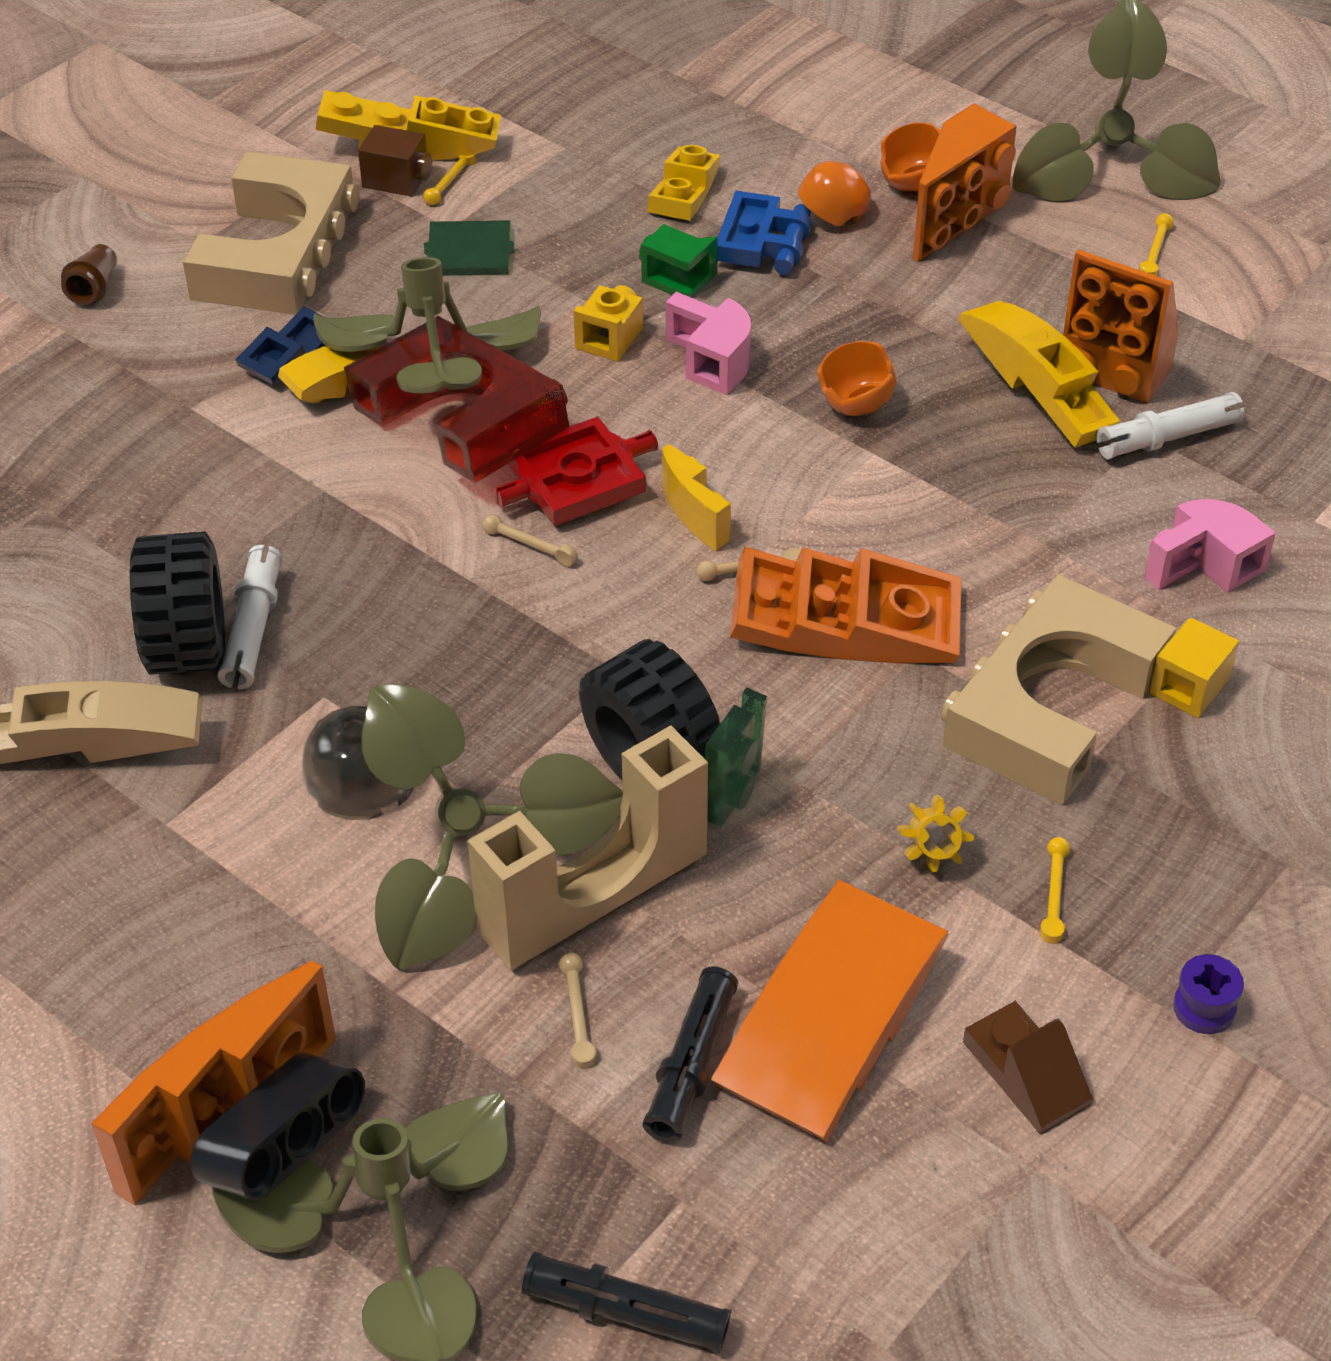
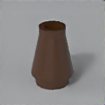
[61,244,117,305]

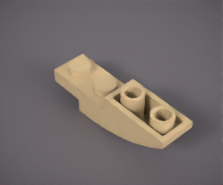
[0,681,203,764]

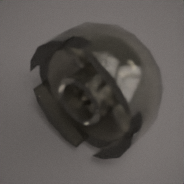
[302,705,414,820]

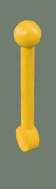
[423,154,477,206]
[1139,213,1174,276]
[1039,837,1070,944]

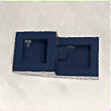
[235,306,326,385]

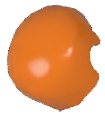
[880,122,941,191]
[798,161,871,227]
[817,340,897,416]

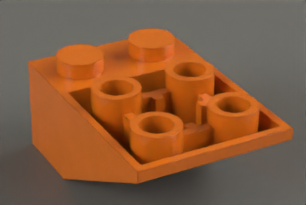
[913,103,1017,262]
[1063,249,1179,404]

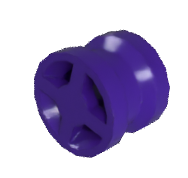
[1173,954,1244,1034]

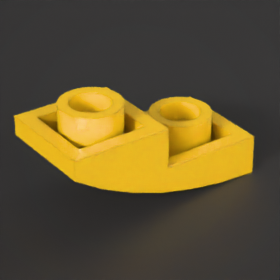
[647,145,721,221]
[278,346,394,403]
[662,444,731,551]

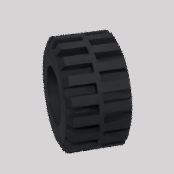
[129,531,225,675]
[579,639,724,780]

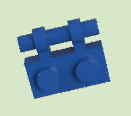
[718,191,812,275]

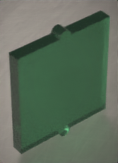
[424,220,514,276]

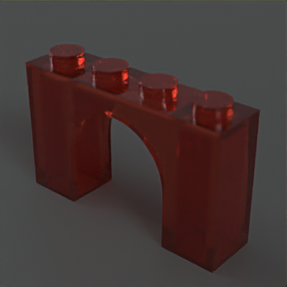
[344,316,570,483]

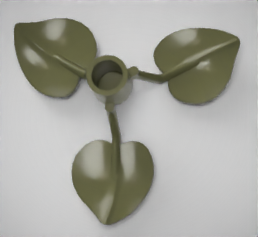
[1012,0,1221,201]
[313,257,541,393]
[362,684,623,970]
[212,1092,508,1361]

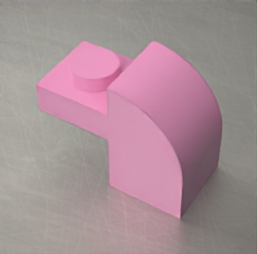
[666,292,751,395]
[1144,499,1276,593]

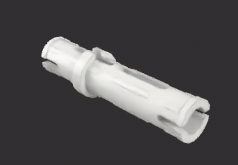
[1096,392,1245,459]
[218,545,283,690]

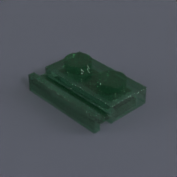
[705,687,767,827]

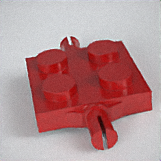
[493,416,659,527]

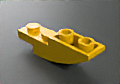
[315,90,501,161]
[958,301,1120,448]

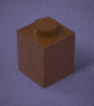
[358,125,432,197]

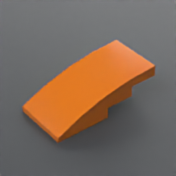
[730,546,961,663]
[711,880,949,1143]
[91,961,336,1206]

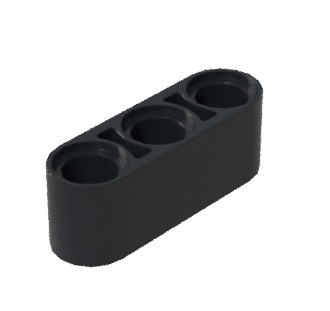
[191,1053,365,1200]

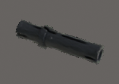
[642,966,738,1142]
[521,1251,732,1353]

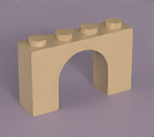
[183,151,359,315]
[941,574,1176,806]
[467,726,708,971]

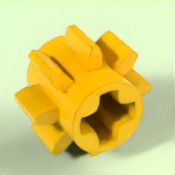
[897,795,975,872]

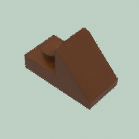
[963,1000,1093,1134]

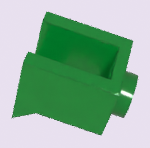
[639,224,718,298]

